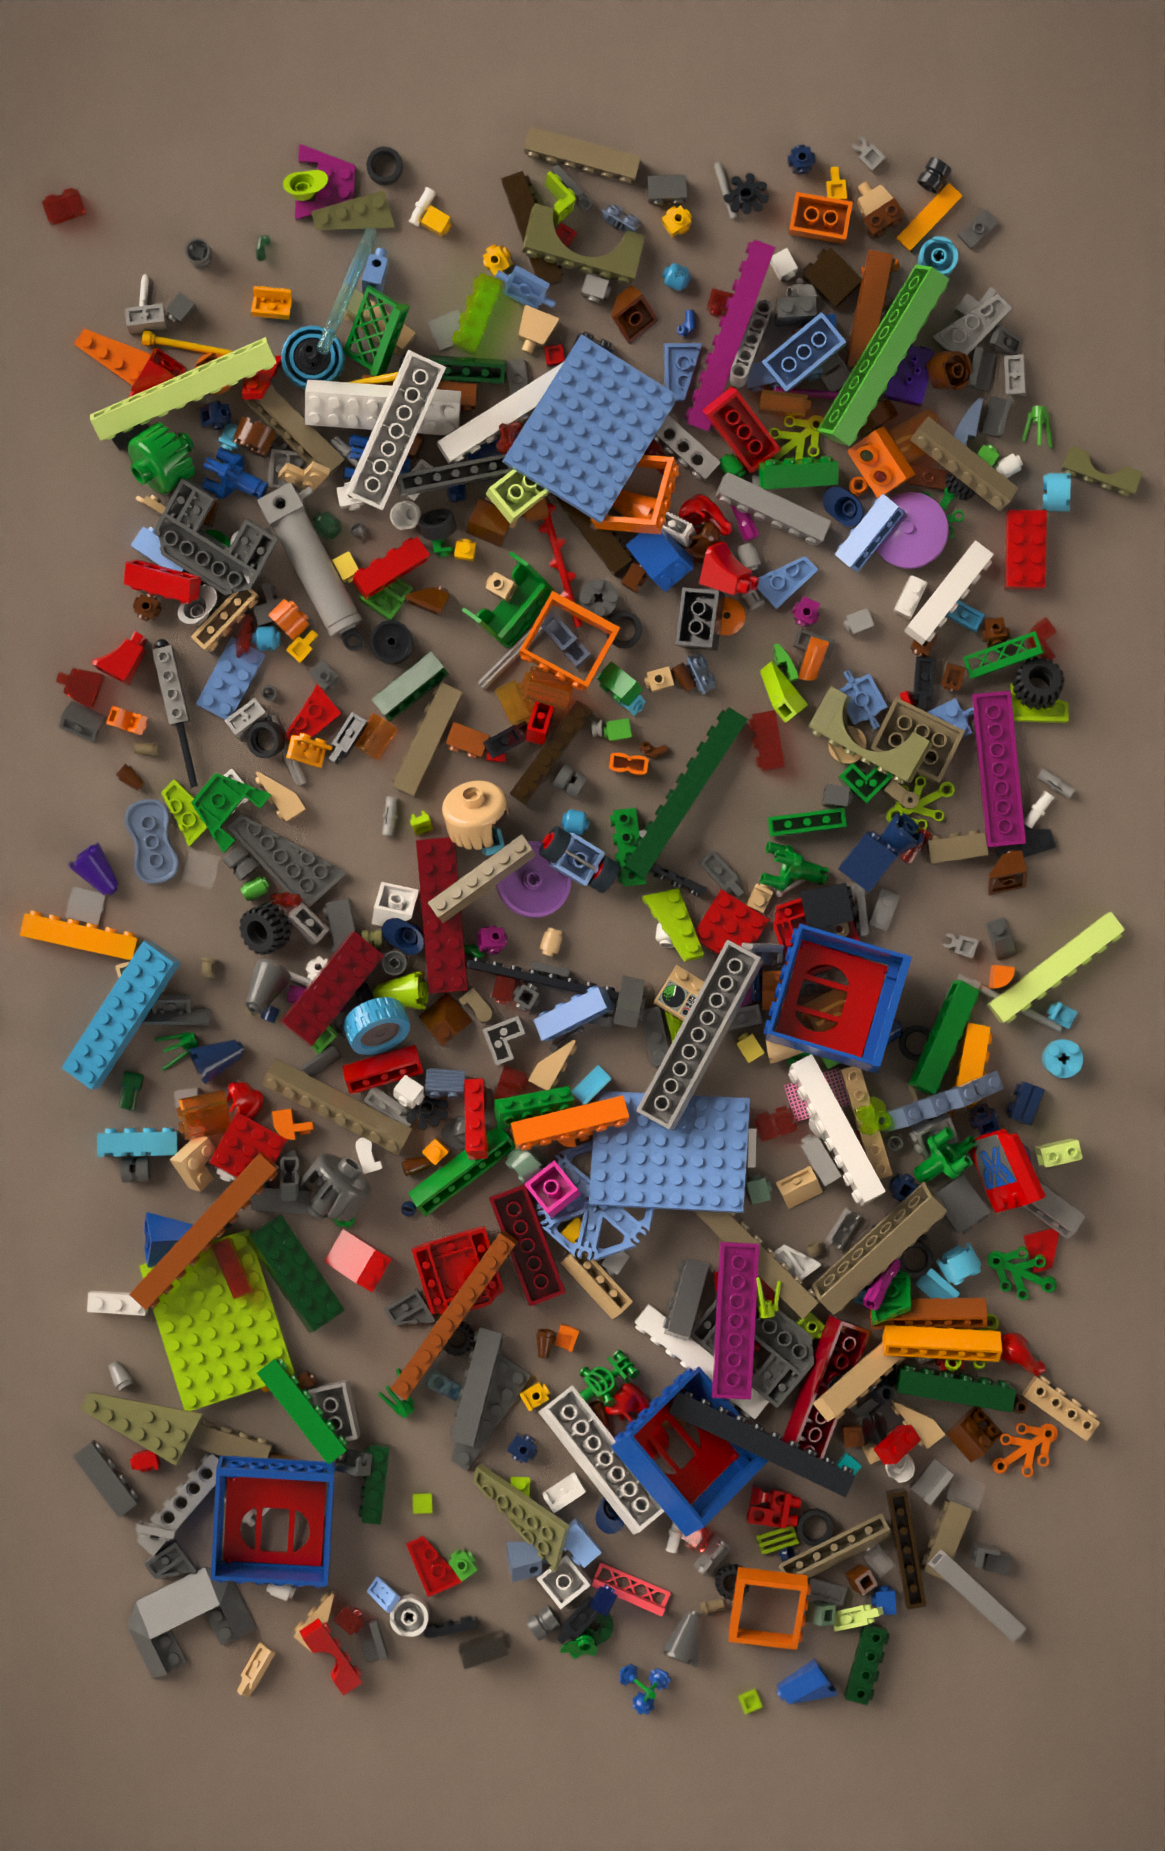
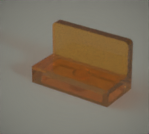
[355,713,398,760]

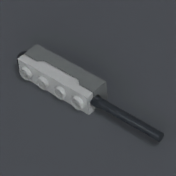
[152,639,198,788]

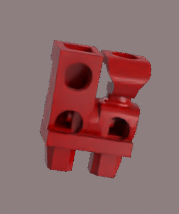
[746,1484,801,1529]

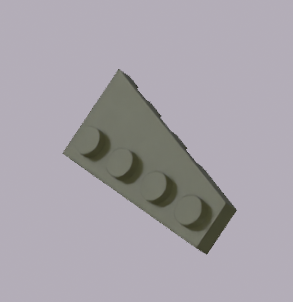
[311,190,395,230]

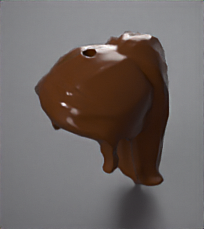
[682,522,720,563]

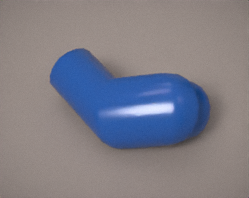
[677,310,696,337]

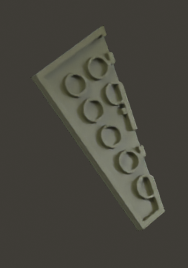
[80,1392,204,1466]
[473,1464,570,1573]

